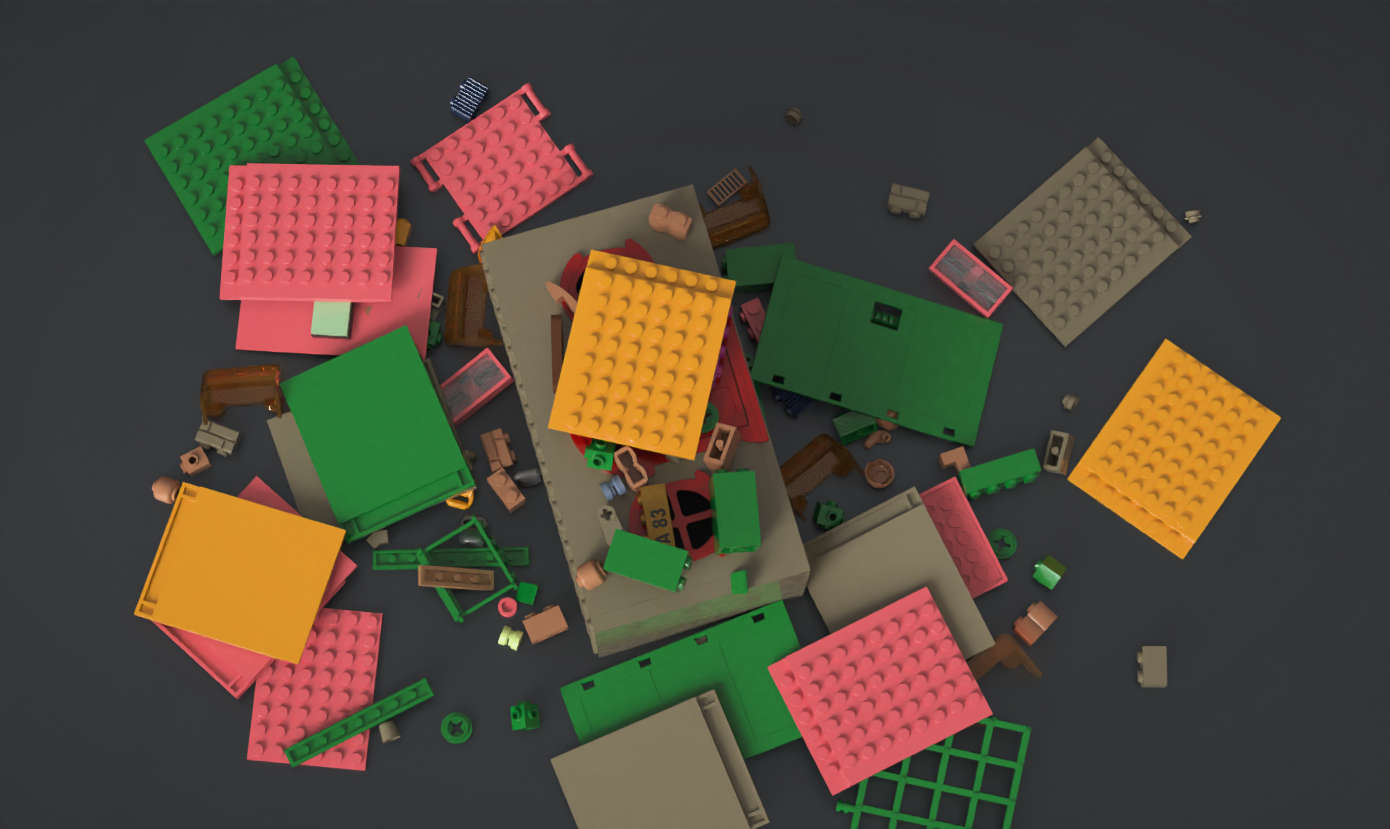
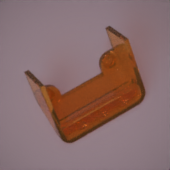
[699,166,771,249]
[444,263,503,348]
[199,364,283,425]
[779,434,864,522]
[966,634,1043,726]

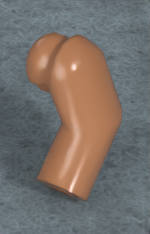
[862,430,891,450]

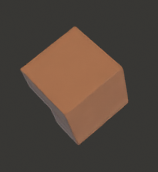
[938,446,971,475]

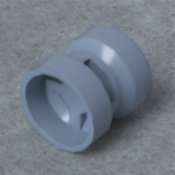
[599,474,627,502]

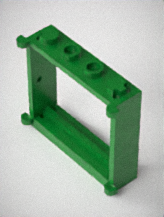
[415,514,518,623]

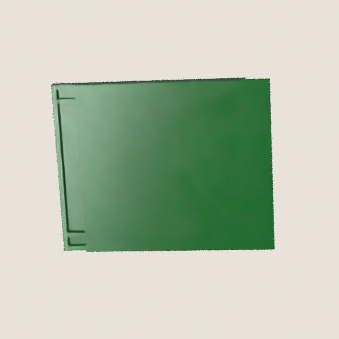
[144,56,360,256]
[279,325,476,544]

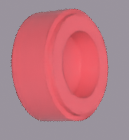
[498,597,518,617]

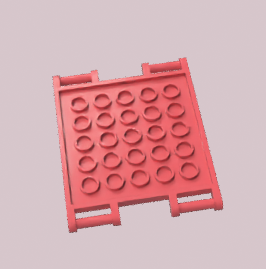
[410,83,594,254]

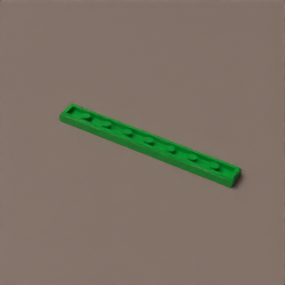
[373,546,530,570]
[284,677,435,768]

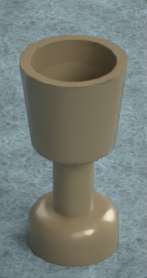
[373,703,401,743]

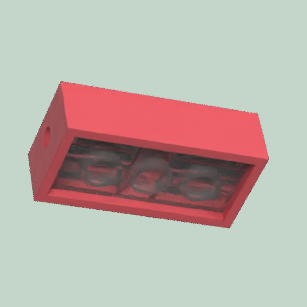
[929,239,1013,319]
[441,347,514,428]

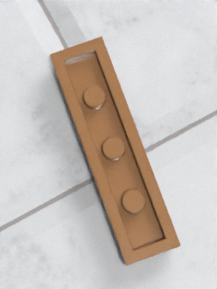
[418,565,494,591]

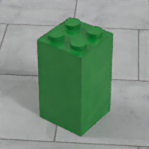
[721,243,796,296]
[708,468,761,555]
[603,529,693,594]

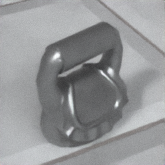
[514,468,542,488]
[459,514,488,547]

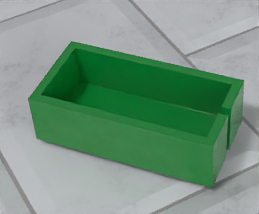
[956,448,1041,501]

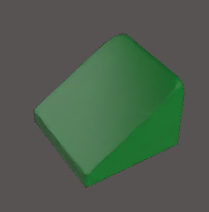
[731,570,748,594]
[515,582,539,606]

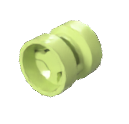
[498,625,524,651]

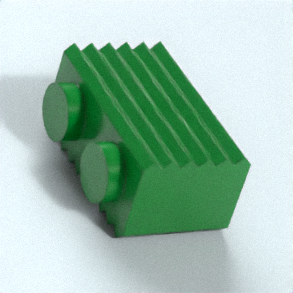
[832,411,878,445]

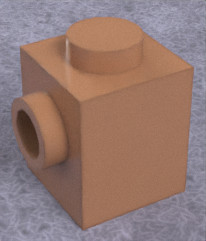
[179,446,212,477]

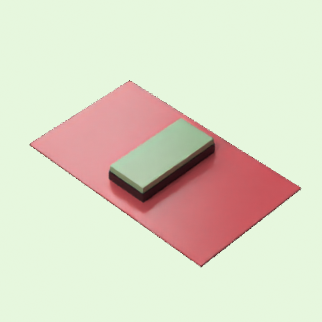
[235,246,437,360]

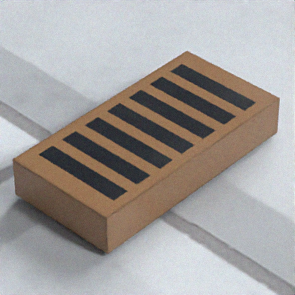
[706,168,748,208]

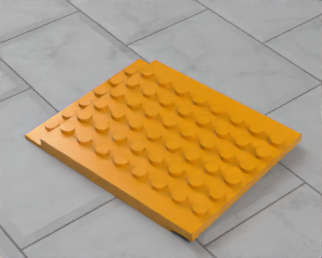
[548,250,736,461]
[1067,339,1281,560]
[134,482,347,665]

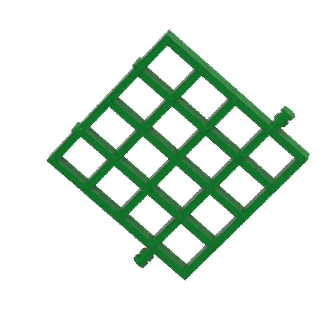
[836,716,1032,829]

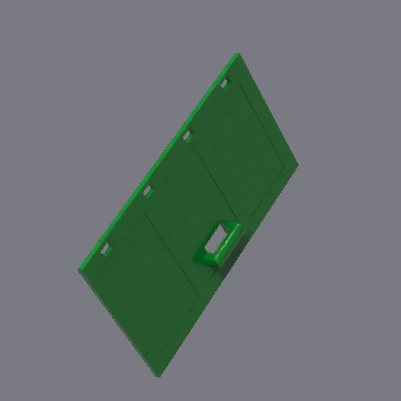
[750,255,1003,448]
[560,600,802,760]

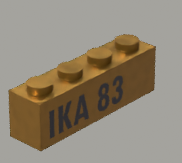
[637,483,676,547]

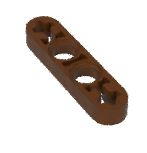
[551,314,564,393]

